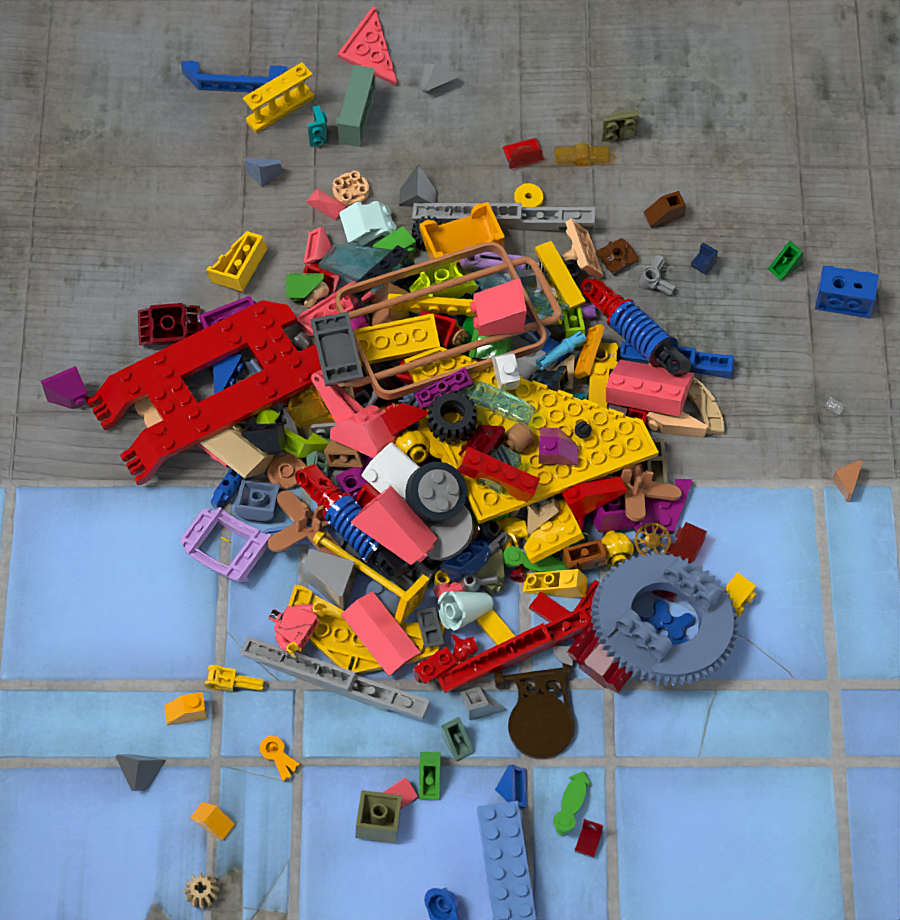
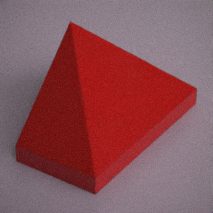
[303,263,340,293]

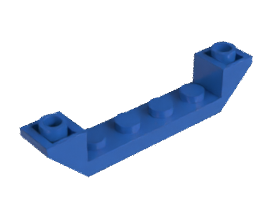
[181,61,288,93]

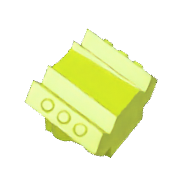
[409,261,479,299]

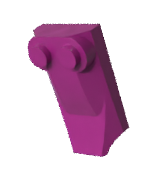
[199,296,257,329]

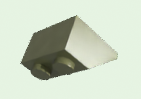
[355,790,402,843]

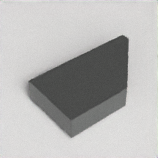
[488,532,510,560]

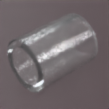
[824,396,846,416]

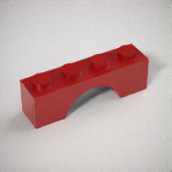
[456,447,540,503]

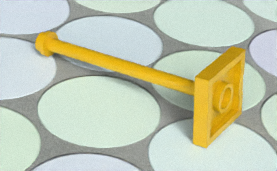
[313,531,429,625]

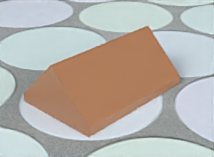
[372,283,409,326]

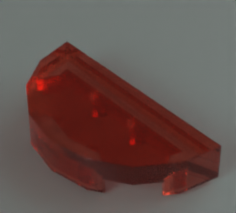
[508,145,544,169]

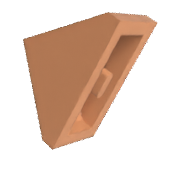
[833,460,863,502]

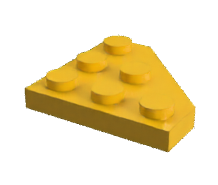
[524,498,584,564]

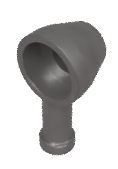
[292,332,311,351]
[461,574,498,592]

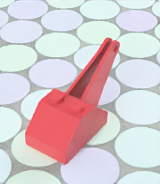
[311,370,400,458]

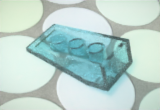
[319,243,403,289]

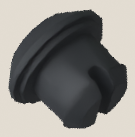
[574,421,592,438]

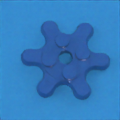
[638,600,694,645]

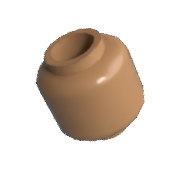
[504,423,533,452]

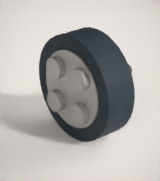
[405,462,467,523]

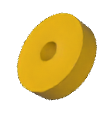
[514,183,543,207]

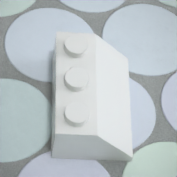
[361,442,420,503]

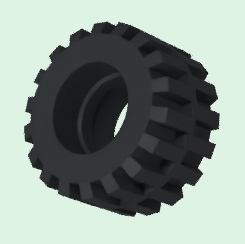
[428,390,477,444]

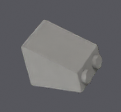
[301,549,357,611]

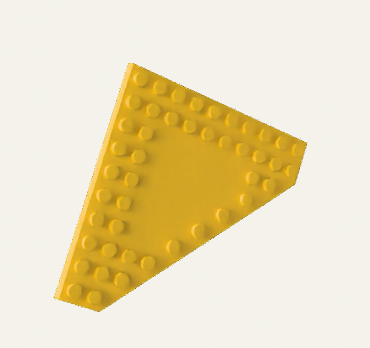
[404,347,659,524]

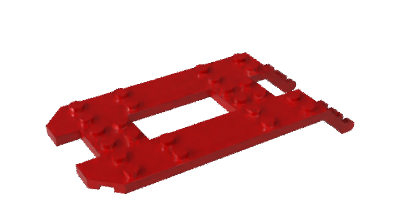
[87,300,321,485]

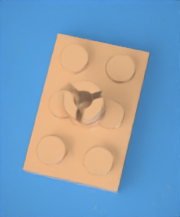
[562,218,604,279]

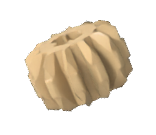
[183,872,219,909]

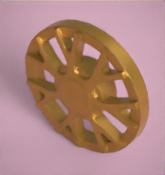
[634,523,671,556]

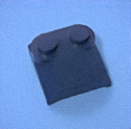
[439,544,491,580]

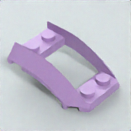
[180,507,272,582]

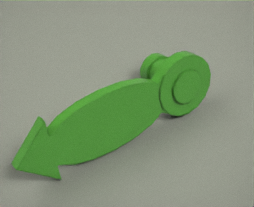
[503,546,566,572]
[553,771,591,836]

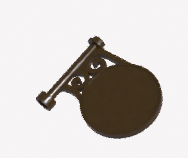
[494,663,574,759]

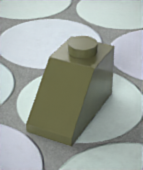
[475,548,505,597]

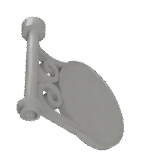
[421,506,474,560]

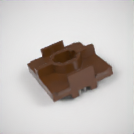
[596,238,639,275]

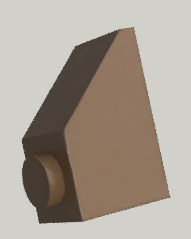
[324,439,364,467]

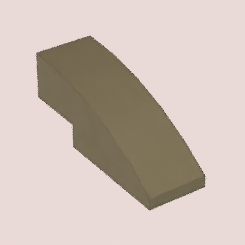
[645,438,668,484]

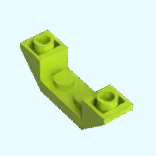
[256,408,329,458]

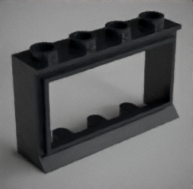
[348,245,420,326]

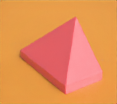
[307,188,347,220]
[304,227,334,265]

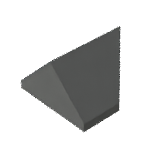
[399,164,436,207]
[116,754,166,791]

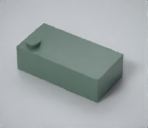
[335,65,376,147]

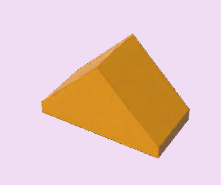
[190,802,235,841]

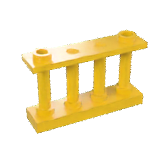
[243,62,315,134]

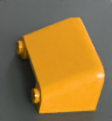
[419,202,505,268]

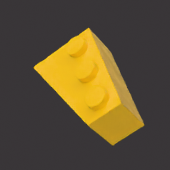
[206,231,268,292]

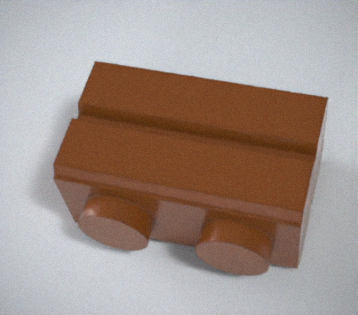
[562,539,606,571]

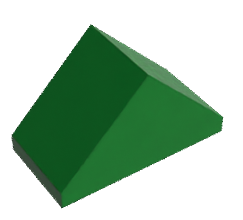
[768,240,804,281]

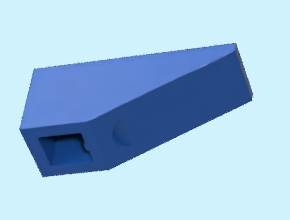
[213,353,244,394]

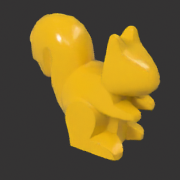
[493,517,530,550]

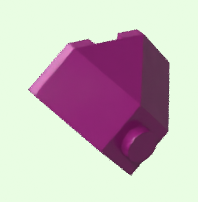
[538,427,578,466]

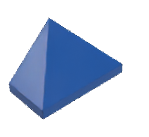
[495,764,527,809]

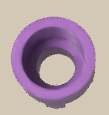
[580,304,596,319]

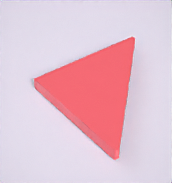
[338,6,397,86]

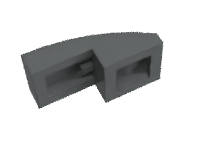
[416,607,444,648]

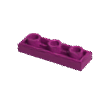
[414,367,474,410]

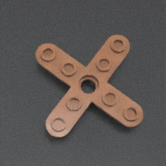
[590,462,681,521]
[268,491,341,557]

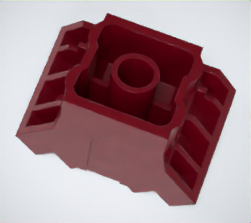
[137,303,201,346]
[567,619,633,693]

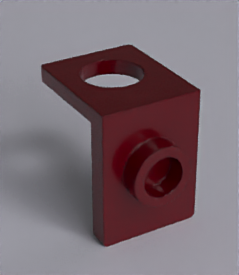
[574,819,604,858]

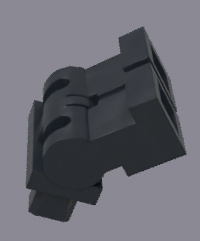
[527,365,569,392]

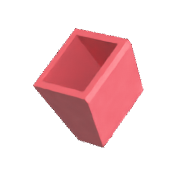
[470,279,527,336]

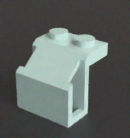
[339,201,396,249]

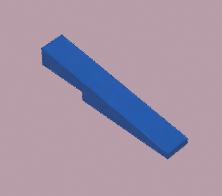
[619,341,735,379]

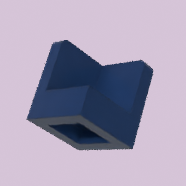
[691,243,718,275]

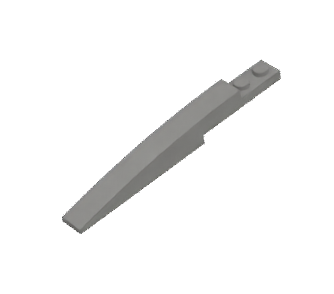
[412,203,596,231]
[240,636,431,721]

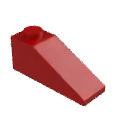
[562,477,628,519]

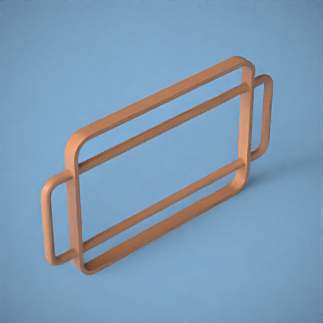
[335,242,562,400]

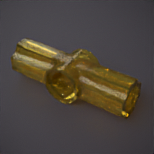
[554,142,609,167]

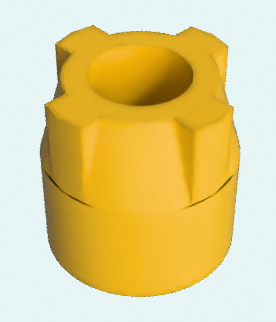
[434,570,450,586]

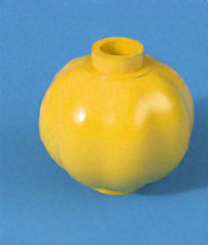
[396,430,430,465]
[601,531,634,567]

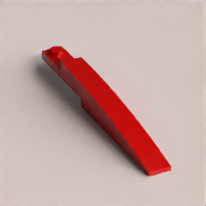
[437,602,593,693]

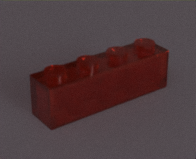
[652,522,707,603]

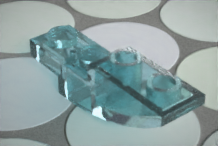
[462,381,536,425]

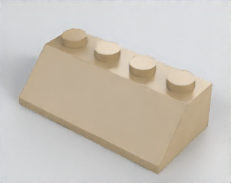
[200,423,275,478]

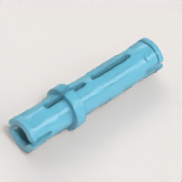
[536,331,586,370]

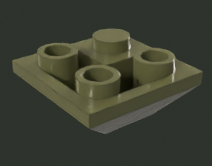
[601,108,639,142]

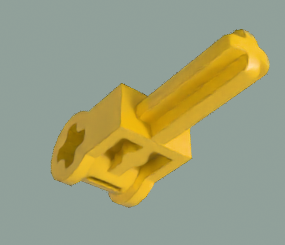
[204,665,264,692]

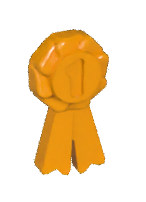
[260,736,300,782]

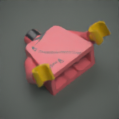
[269,601,327,658]

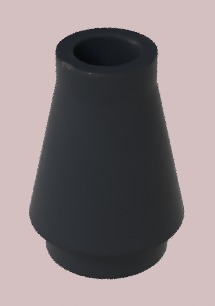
[476,520,500,540]

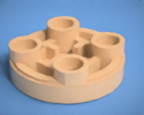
[333,171,369,206]

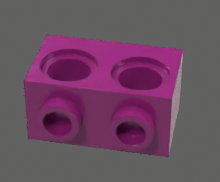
[336,460,371,500]

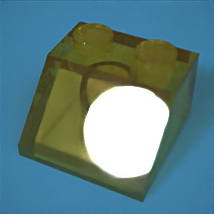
[287,385,332,428]

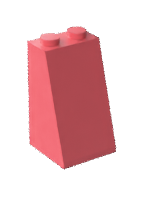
[351,485,437,565]

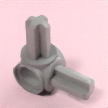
[639,255,675,295]

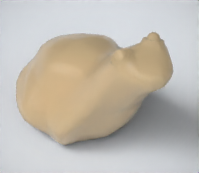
[304,281,329,308]

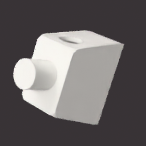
[491,352,520,392]

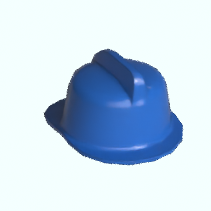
[424,888,458,920]

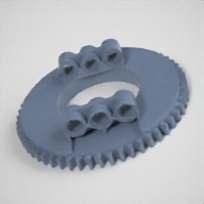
[591,552,738,686]

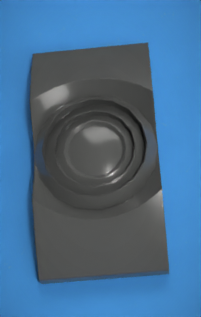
[310,312,364,387]

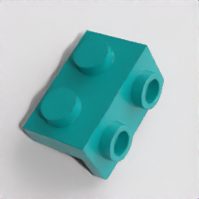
[307,105,328,147]

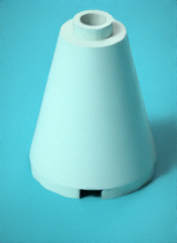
[438,591,493,631]

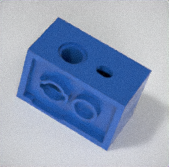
[814,265,879,319]

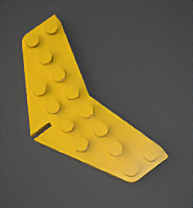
[288,584,446,675]

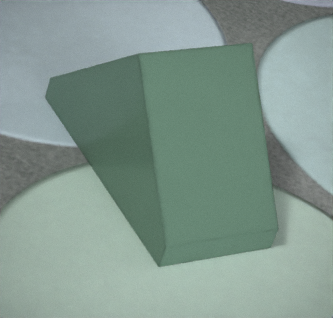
[441,717,474,761]

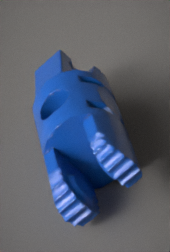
[210,468,244,509]

